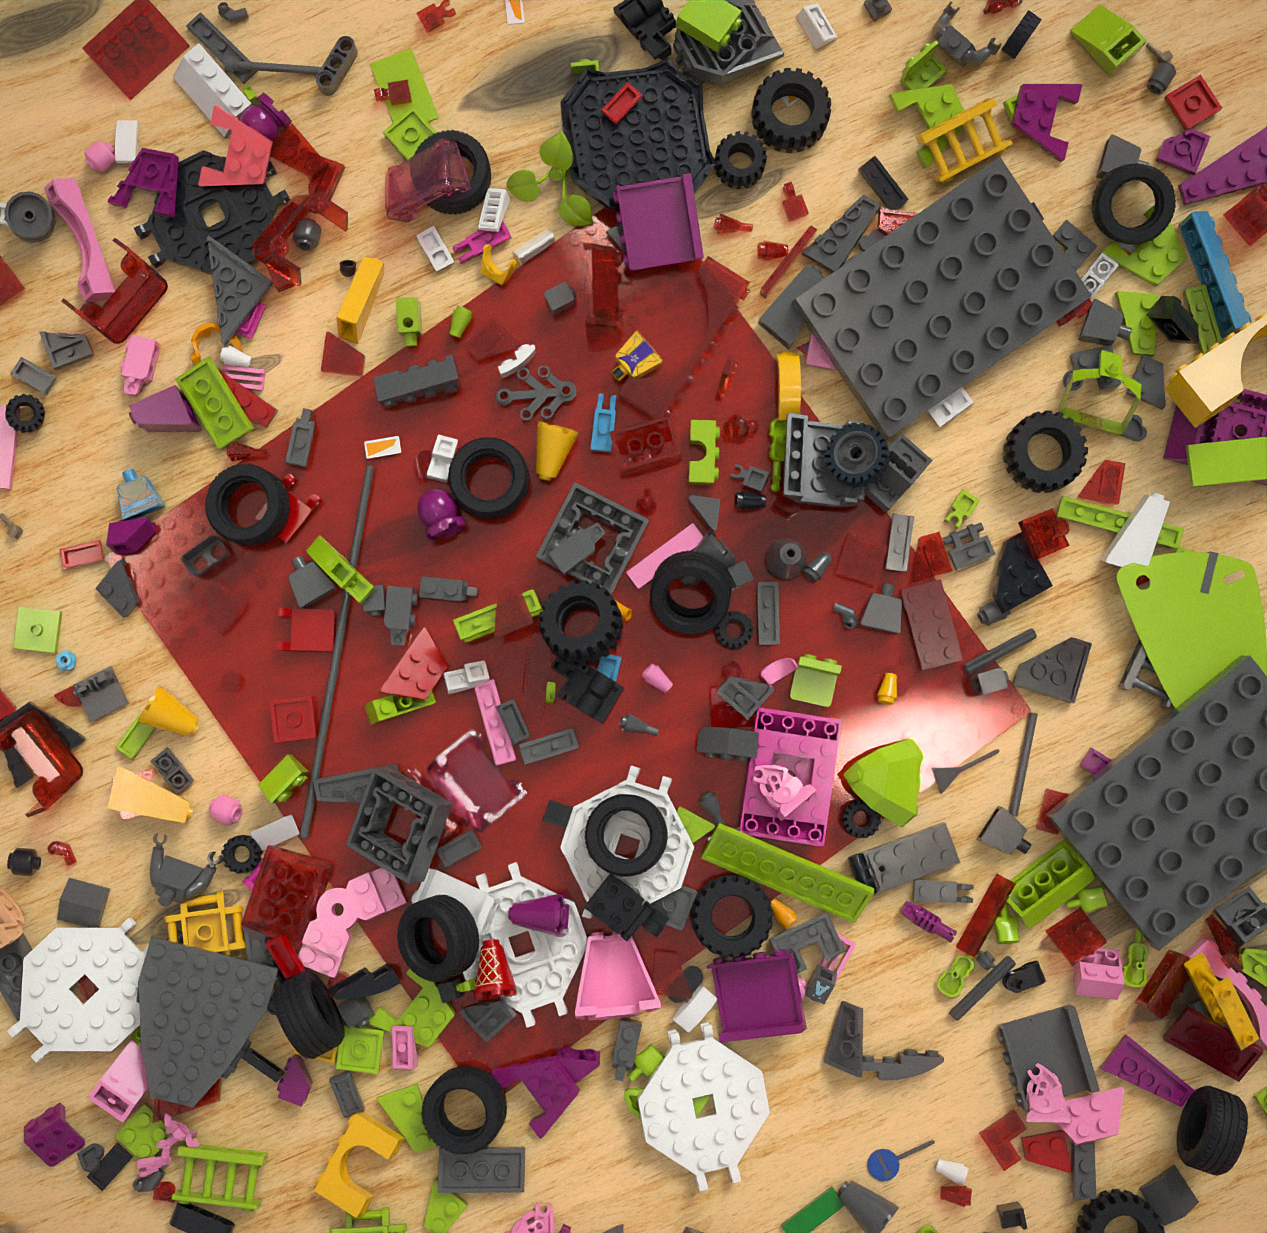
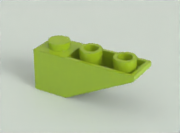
[365,690,436,725]

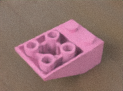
[88,1040,149,1122]

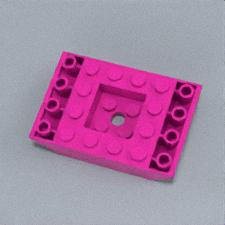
[739,707,842,847]

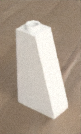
[1101,492,1170,567]

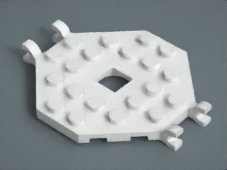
[560,766,694,919]
[463,862,588,1028]
[7,917,149,1063]
[637,1022,770,1191]

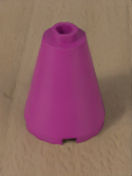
[508,894,569,937]

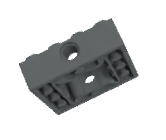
[536,482,649,595]
[346,767,453,884]

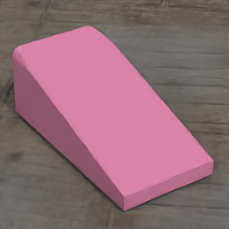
[392,1025,418,1070]

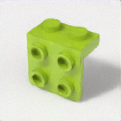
[900,40,947,90]
[790,654,842,707]

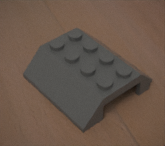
[783,413,865,507]

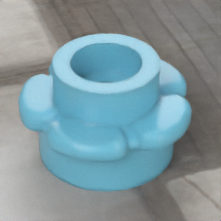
[55,650,76,671]

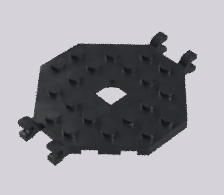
[134,150,292,275]

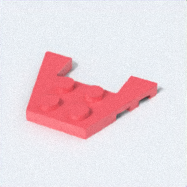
[198,105,273,186]

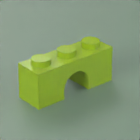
[688,420,720,486]

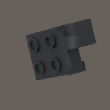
[613,0,676,60]
[551,657,624,724]
[584,874,669,941]

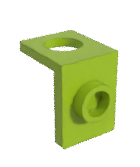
[571,59,600,77]

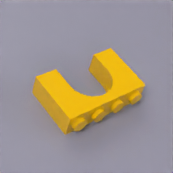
[314,1112,405,1218]

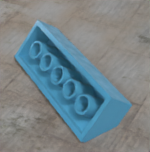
[1178,211,1251,338]

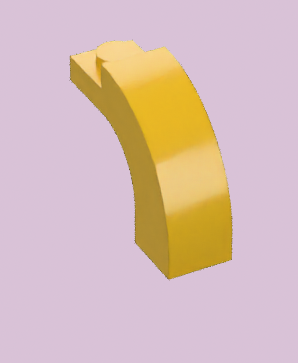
[776,351,801,420]

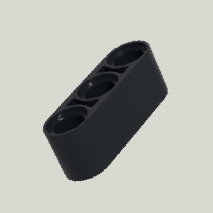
[169,1203,235,1233]

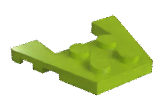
[889,84,965,168]
[1099,204,1187,286]
[369,969,456,1048]

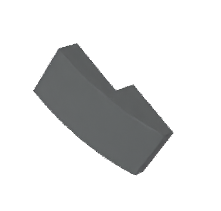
[150,747,194,795]

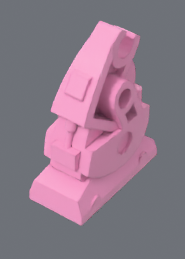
[752,765,816,821]
[1026,1063,1072,1123]
[505,1202,555,1233]

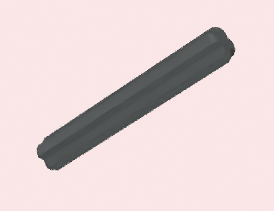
[963,628,1037,674]
[949,956,1016,1021]

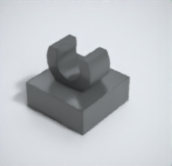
[864,0,892,21]

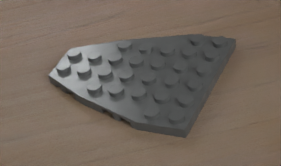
[139,936,278,1107]

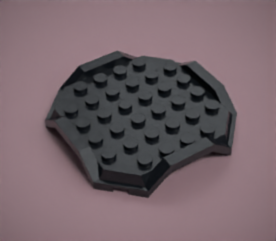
[560,59,716,212]

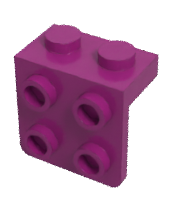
[24,1103,85,1167]

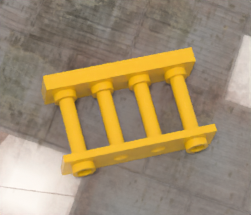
[915,98,1013,184]
[1183,952,1259,1051]

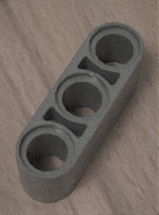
[316,36,358,96]

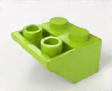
[258,754,309,803]

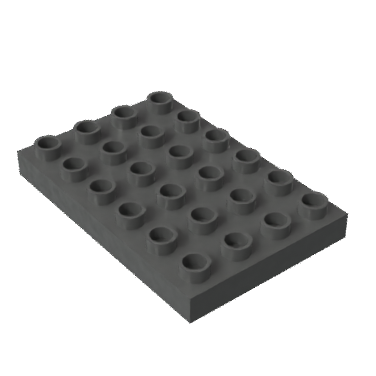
[792,157,1092,439]
[1045,655,1267,951]

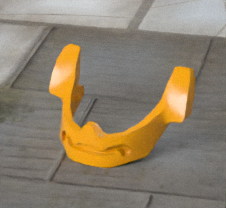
[190,322,243,366]

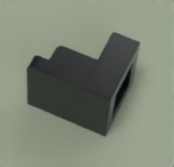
[542,800,573,828]
[997,1201,1027,1230]

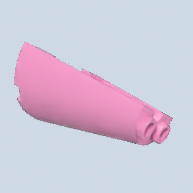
[575,930,661,1020]

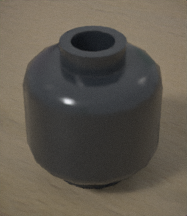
[7,848,41,876]

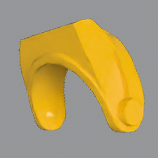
[481,244,518,285]

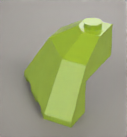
[843,738,924,827]

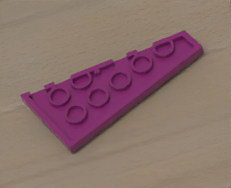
[1178,127,1267,205]

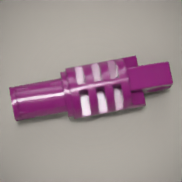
[900,901,957,943]

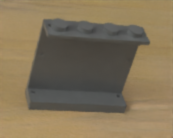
[996,1004,1100,1112]

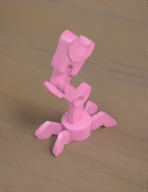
[136,1113,200,1177]

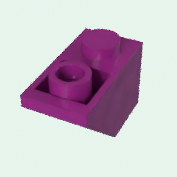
[106,517,157,555]
[557,1047,600,1083]
[277,1054,313,1107]

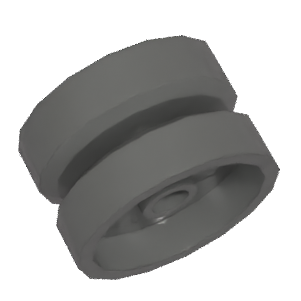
[4,191,56,243]

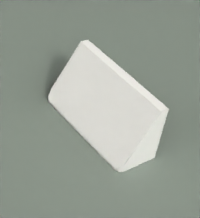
[797,3,838,49]
[513,230,555,264]
[251,815,300,850]

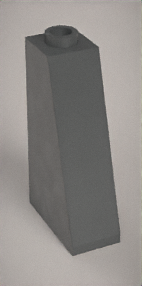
[758,264,823,350]

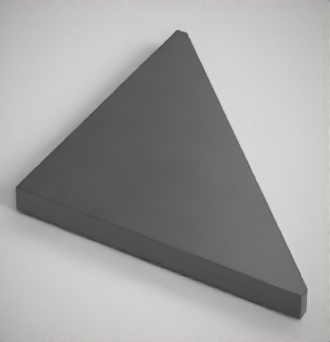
[207,235,273,346]

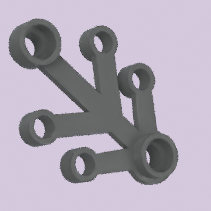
[496,365,577,422]

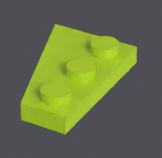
[1115,291,1158,356]
[376,1083,437,1153]

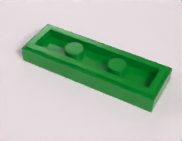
[781,1186,845,1233]

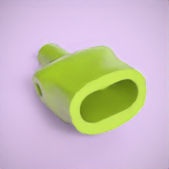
[1066,885,1109,913]
[993,903,1020,944]
[628,1043,665,1082]

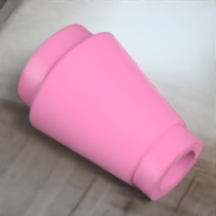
[641,663,673,693]

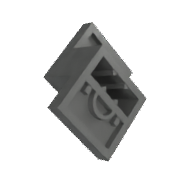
[865,433,933,513]

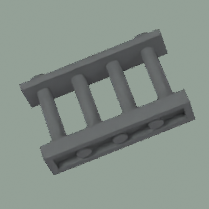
[1118,639,1173,708]

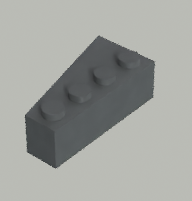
[373,354,462,407]

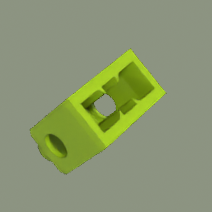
[395,297,422,347]

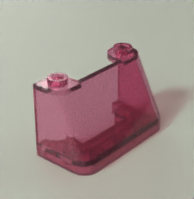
[385,138,471,223]
[427,729,527,833]

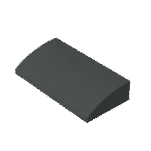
[0,933,33,1021]

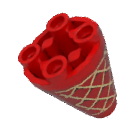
[473,939,517,1000]

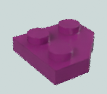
[1156,129,1211,175]

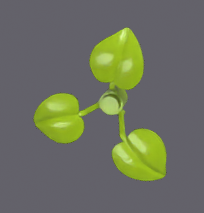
[506,131,593,226]

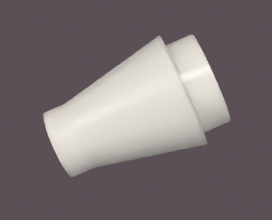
[219,345,252,368]
[935,1159,969,1184]

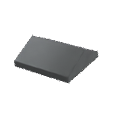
[57,878,110,928]
[1139,1165,1199,1226]

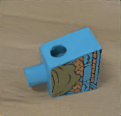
[117,469,166,521]

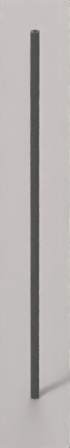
[300,465,374,838]

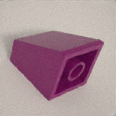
[129,385,202,432]

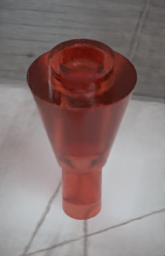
[714,214,753,234]
[227,441,267,462]

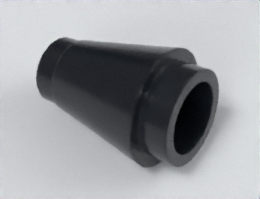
[734,490,766,511]

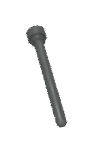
[224,55,321,75]

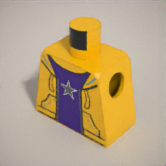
[611,331,663,381]

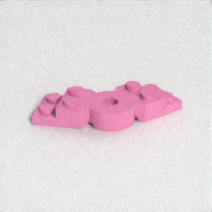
[298,867,407,978]

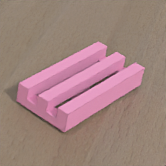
[223,365,266,391]
[820,934,856,980]

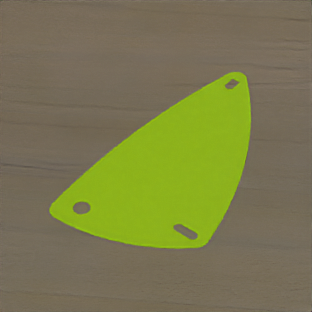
[1117,552,1267,709]

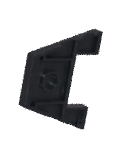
[0,701,86,788]

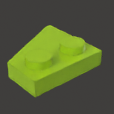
[424,1178,468,1233]

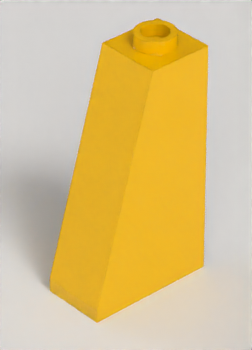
[336,256,384,344]
[108,766,193,823]

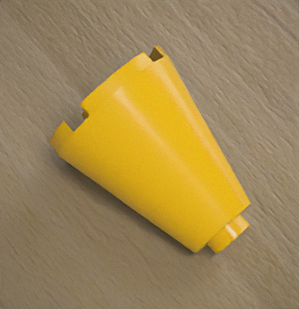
[536,421,579,481]
[137,685,200,737]

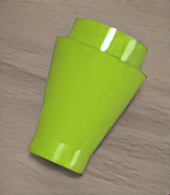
[449,305,473,338]

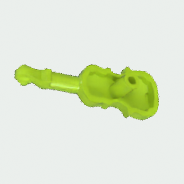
[769,418,787,492]
[1122,928,1149,988]
[937,931,989,998]

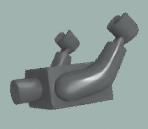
[932,1,1002,68]
[150,833,223,907]

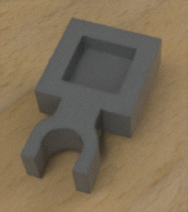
[730,464,770,493]

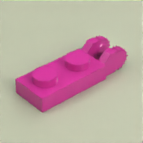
[452,220,512,264]

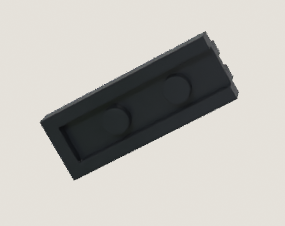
[858,156,909,213]

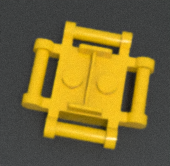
[164,891,246,956]

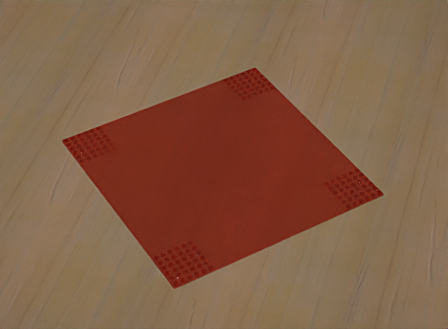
[105,207,1031,1094]

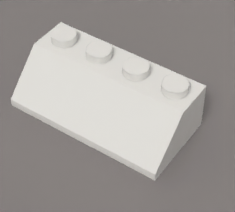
[173,43,253,138]

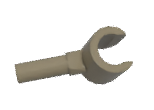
[1146,42,1173,63]
[0,513,23,539]

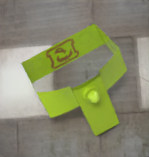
[1059,350,1142,435]

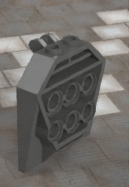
[673,0,784,86]

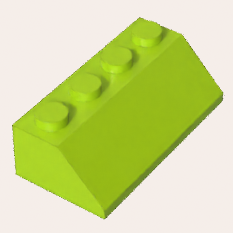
[997,840,1095,930]

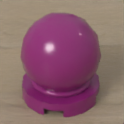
[240,92,292,142]
[416,488,467,542]

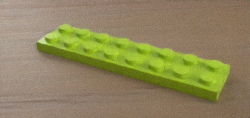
[701,823,874,923]

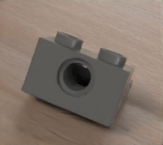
[1214,887,1267,948]

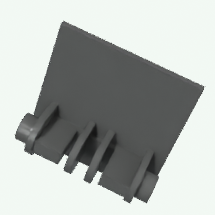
[73,666,129,722]

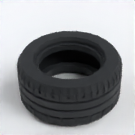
[411,130,491,215]
[1091,163,1176,245]
[448,437,529,519]
[205,464,290,546]
[649,550,732,635]
[585,794,668,877]
[397,895,479,982]
[273,971,345,1059]
[421,1066,507,1155]
[1176,1086,1248,1176]

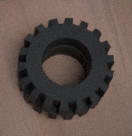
[715,131,767,189]

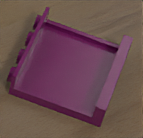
[613,173,704,271]
[707,949,807,1042]

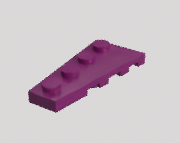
[1099,1034,1195,1107]

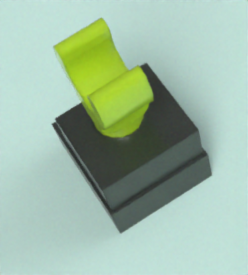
[437,978,475,1003]

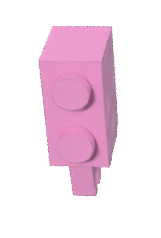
[121,335,161,396]

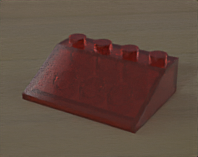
[82,0,190,101]
[241,845,334,948]

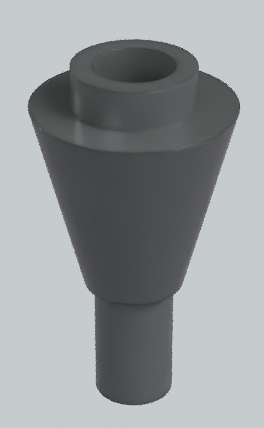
[619,712,659,736]
[698,790,725,826]

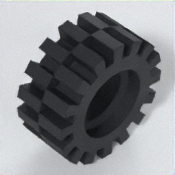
[5,394,45,433]
[715,611,753,649]
[841,800,881,838]
[221,835,263,874]

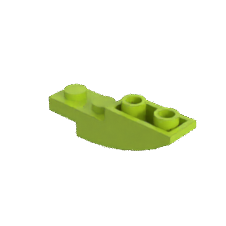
[306,535,376,604]

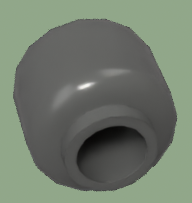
[292,218,322,250]

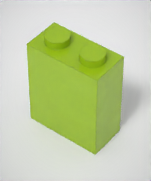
[676,0,742,53]

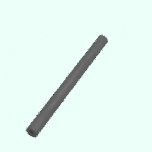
[1010,712,1038,817]

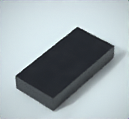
[242,1048,285,1083]
[87,1143,133,1191]

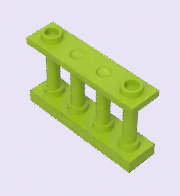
[453,589,543,643]
[172,1142,268,1212]

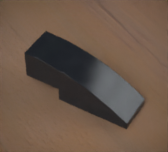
[328,964,400,999]

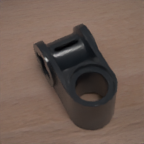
[1002,960,1046,993]

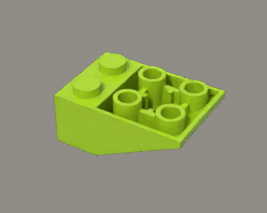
[1069,5,1147,76]

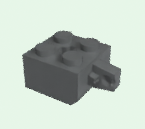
[697,727,759,762]

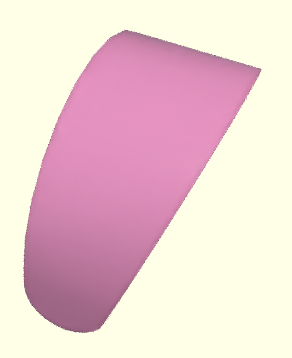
[761,658,799,685]

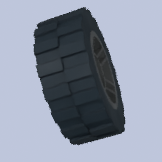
[1001,10,1042,59]

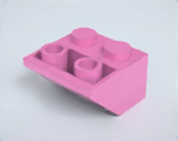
[1073,945,1124,1000]

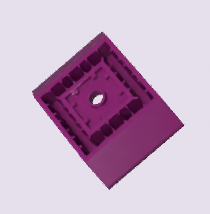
[1163,389,1267,486]

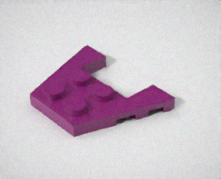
[1011,84,1082,162]
[107,148,179,218]
[491,1056,580,1139]

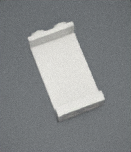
[411,868,501,939]

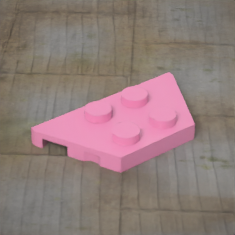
[1056,1087,1124,1146]

